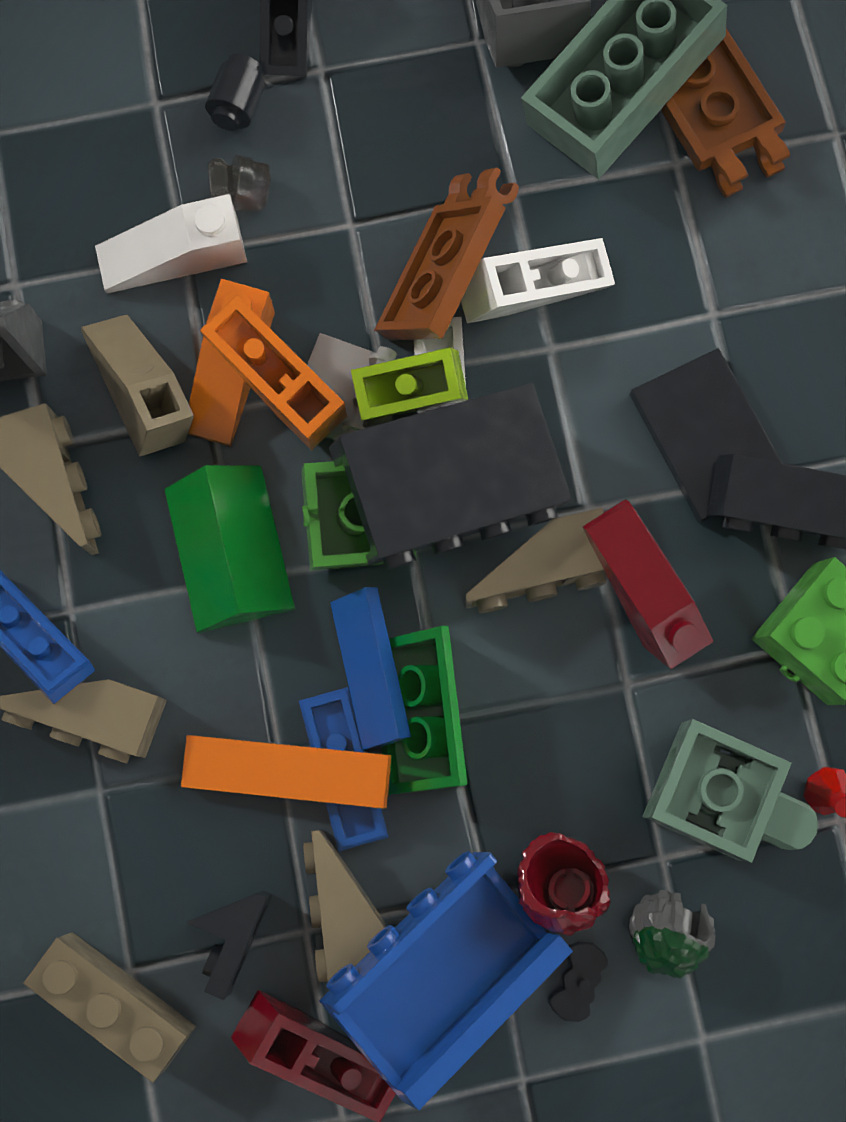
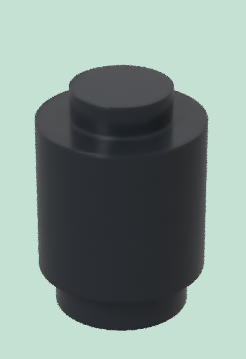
[205,54,265,131]

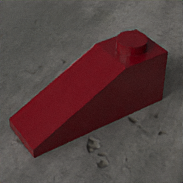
[582,499,714,669]
[230,990,396,1122]

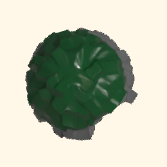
[629,890,715,979]

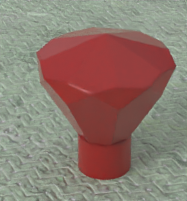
[803,767,846,818]

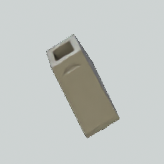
[81,315,194,457]
[0,403,101,555]
[464,508,607,613]
[0,679,167,763]
[303,830,387,990]

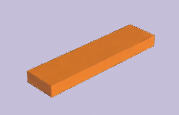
[181,735,392,809]

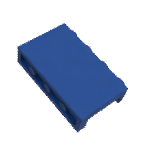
[319,851,573,1110]

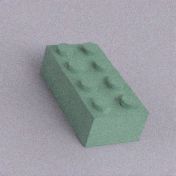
[521,0,727,180]

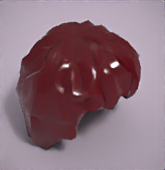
[517,832,611,936]

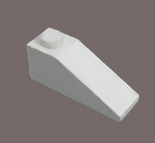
[95,194,247,294]
[461,238,615,323]

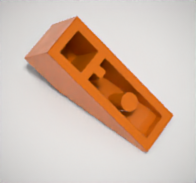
[188,279,275,447]
[200,295,347,451]

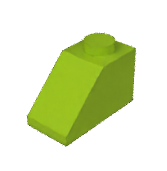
[351,347,468,421]

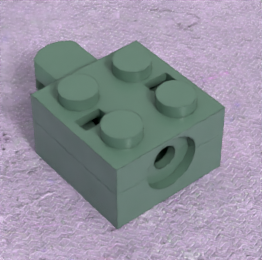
[642,719,818,863]

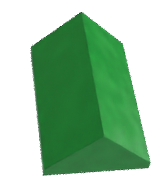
[164,465,295,633]
[381,626,467,795]

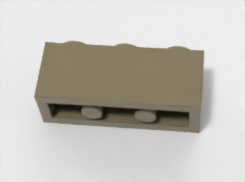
[23,932,197,1083]

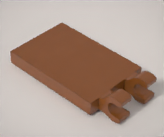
[661,28,790,198]
[374,167,519,340]

